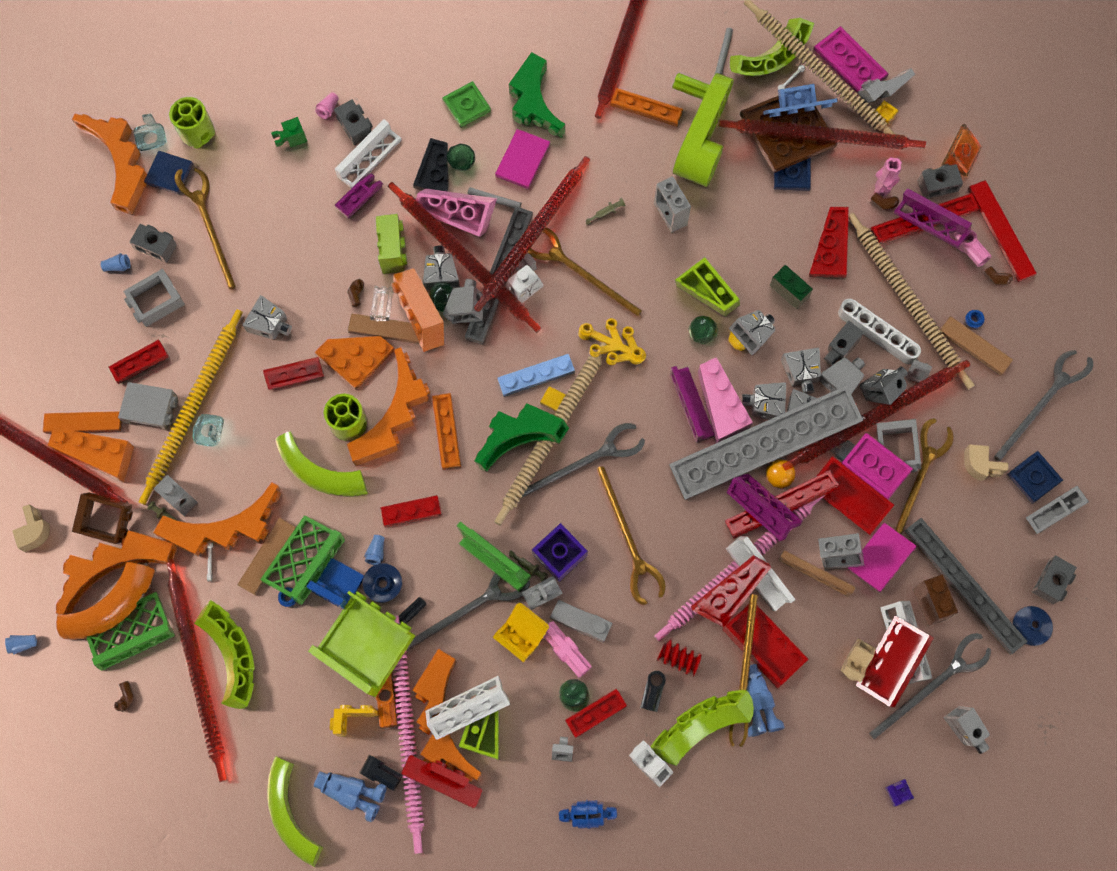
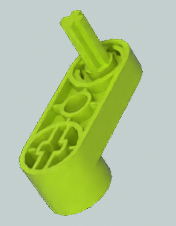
[672,73,734,187]

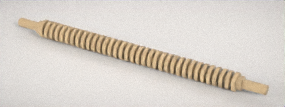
[743,0,899,142]
[848,213,975,390]
[494,342,607,526]

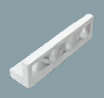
[335,119,402,189]
[726,536,795,611]
[880,601,933,684]
[425,676,510,740]

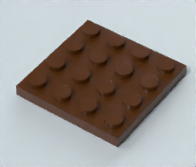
[740,96,838,173]

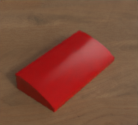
[817,456,894,535]
[722,604,809,689]
[856,616,934,708]

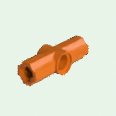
[376,673,398,728]

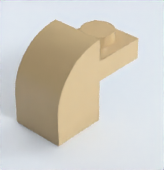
[964,444,1008,481]
[12,504,50,552]
[841,638,876,683]

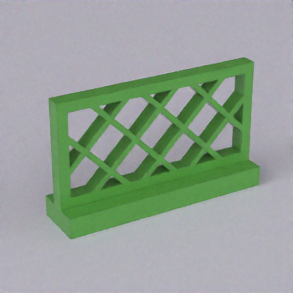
[260,515,345,605]
[457,521,531,592]
[87,592,175,671]

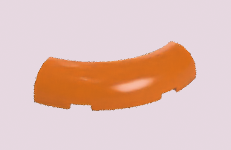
[56,562,155,640]

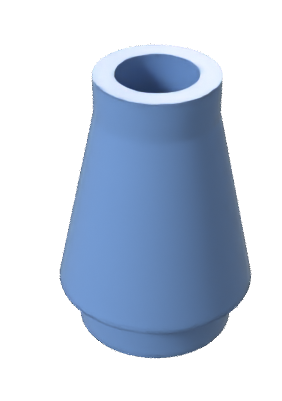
[100,253,131,272]
[364,535,385,565]
[5,635,37,655]

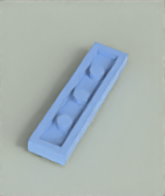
[497,354,575,397]

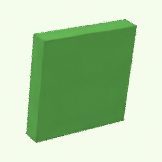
[442,81,491,128]

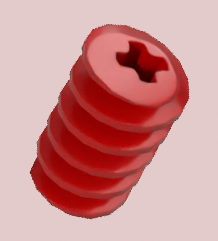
[656,639,702,677]

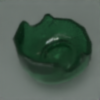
[447,143,476,171]
[429,282,454,312]
[688,316,718,344]
[559,679,590,712]

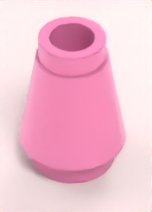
[315,92,339,119]

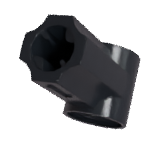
[640,671,666,712]
[359,755,403,791]

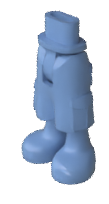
[747,664,785,737]
[314,771,387,822]

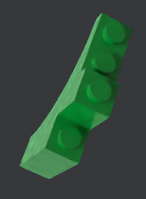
[508,52,565,138]
[474,403,569,472]

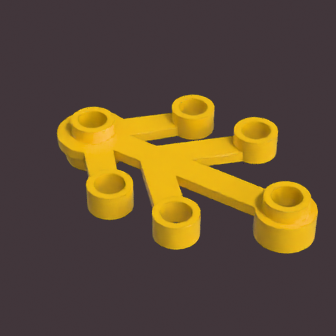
[578,318,646,365]

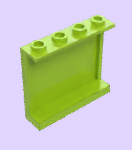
[308,591,416,697]

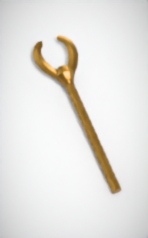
[175,168,236,289]
[523,226,642,316]
[895,418,953,535]
[597,466,666,605]
[729,594,758,747]

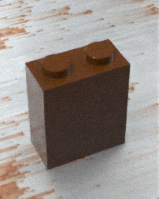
[913,574,959,626]

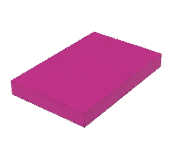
[495,129,550,189]
[842,433,913,500]
[848,523,917,593]

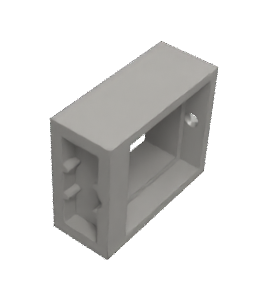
[654,176,691,233]
[123,269,185,327]
[877,419,921,472]
[818,533,864,571]

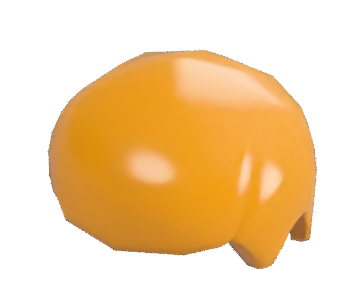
[766,459,796,489]

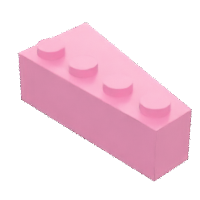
[413,189,497,237]
[698,357,753,443]

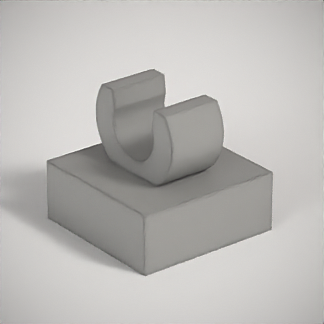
[515,249,537,271]
[906,359,932,384]
[552,736,573,762]

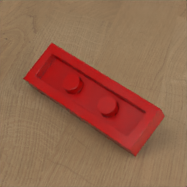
[108,339,169,384]
[263,357,324,390]
[380,495,442,527]
[565,688,627,738]

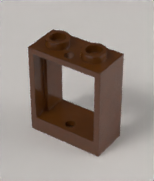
[72,492,133,544]

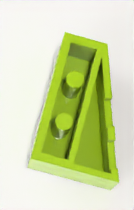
[376,214,407,274]
[675,257,740,317]
[459,710,499,760]

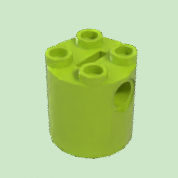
[169,97,215,148]
[323,393,368,442]

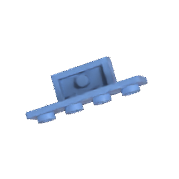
[763,84,838,117]

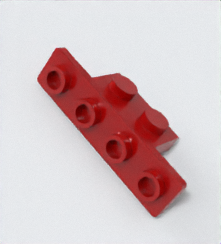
[401,755,482,808]

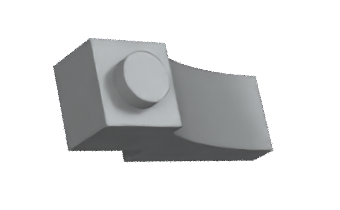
[857,68,915,103]
[1026,486,1089,534]
[550,600,613,643]

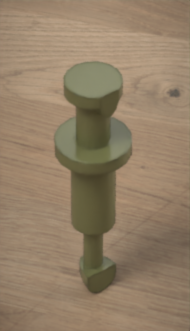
[586,198,626,225]
[147,501,178,521]
[509,550,548,581]

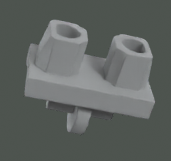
[522,576,563,610]

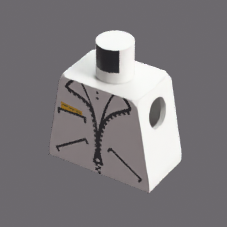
[505,265,543,307]

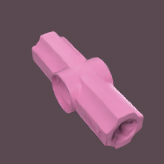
[874,157,902,197]
[943,225,992,267]
[544,621,592,678]

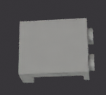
[118,382,178,431]

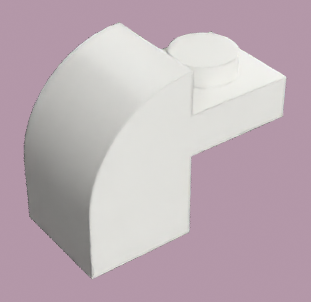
[629,741,673,787]

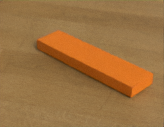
[610,88,683,127]
[432,393,461,470]
[43,411,122,433]

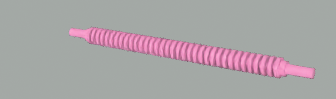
[654,496,824,642]
[392,616,424,854]

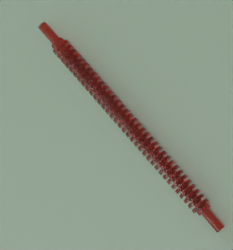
[594,0,644,119]
[718,118,926,150]
[474,156,590,312]
[388,182,541,333]
[782,360,971,471]
[0,417,128,503]
[166,559,227,782]

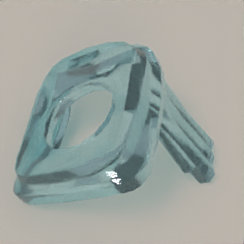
[134,113,167,151]
[192,414,224,447]

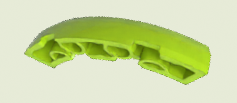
[730,18,815,76]
[275,431,368,497]
[194,600,254,709]
[650,690,754,766]
[267,756,323,867]

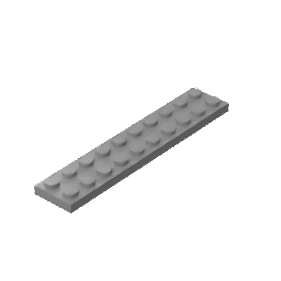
[669,385,863,500]

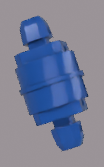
[559,800,617,829]

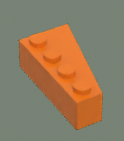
[392,268,444,352]
[48,427,134,483]

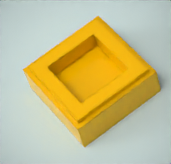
[873,100,899,125]
[540,386,566,412]

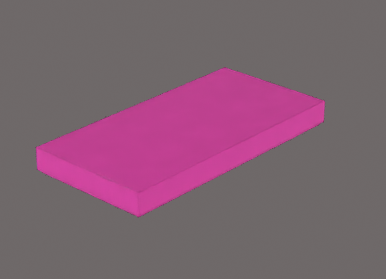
[814,26,889,92]

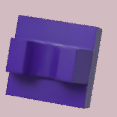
[885,779,914,807]

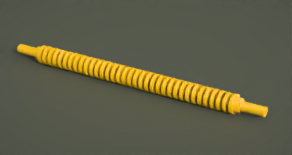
[138,309,243,505]

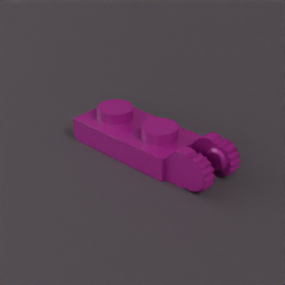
[335,173,383,219]

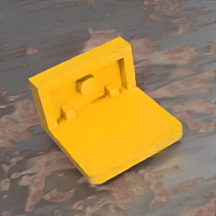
[493,603,549,663]
[330,705,379,737]

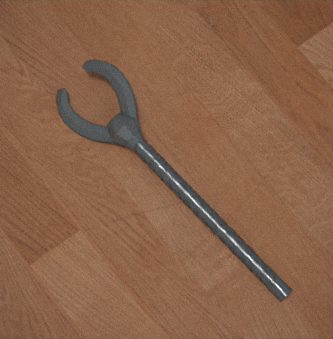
[994,350,1093,461]
[522,423,645,498]
[406,564,530,651]
[869,633,991,739]

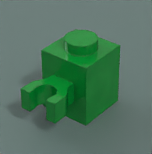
[271,117,307,148]

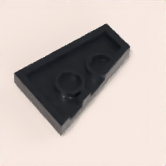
[413,138,448,192]

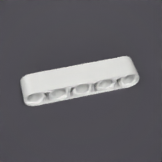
[838,299,921,364]

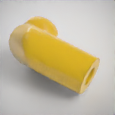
[728,331,745,351]

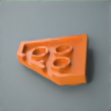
[314,336,394,390]

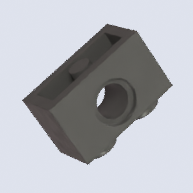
[334,99,373,145]
[917,164,963,199]
[130,224,177,263]
[1032,555,1077,604]

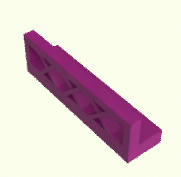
[894,188,972,249]
[670,366,715,443]
[726,473,803,541]

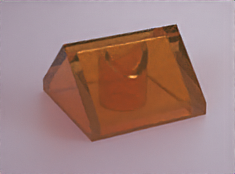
[941,124,982,176]

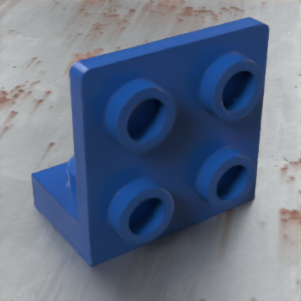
[307,558,364,609]

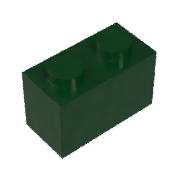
[770,265,813,309]

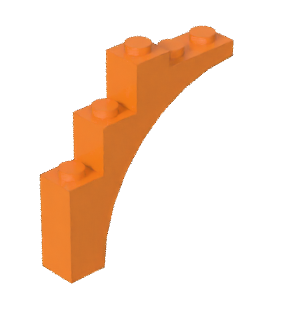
[72,113,147,215]
[347,347,430,466]
[153,482,281,557]
[56,530,178,615]
[412,649,482,782]

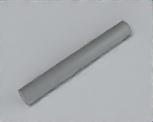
[715,28,733,74]
[468,187,521,208]

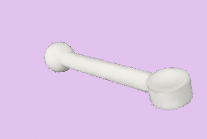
[778,65,805,90]
[207,541,213,582]

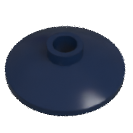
[363,563,402,603]
[1012,606,1053,646]

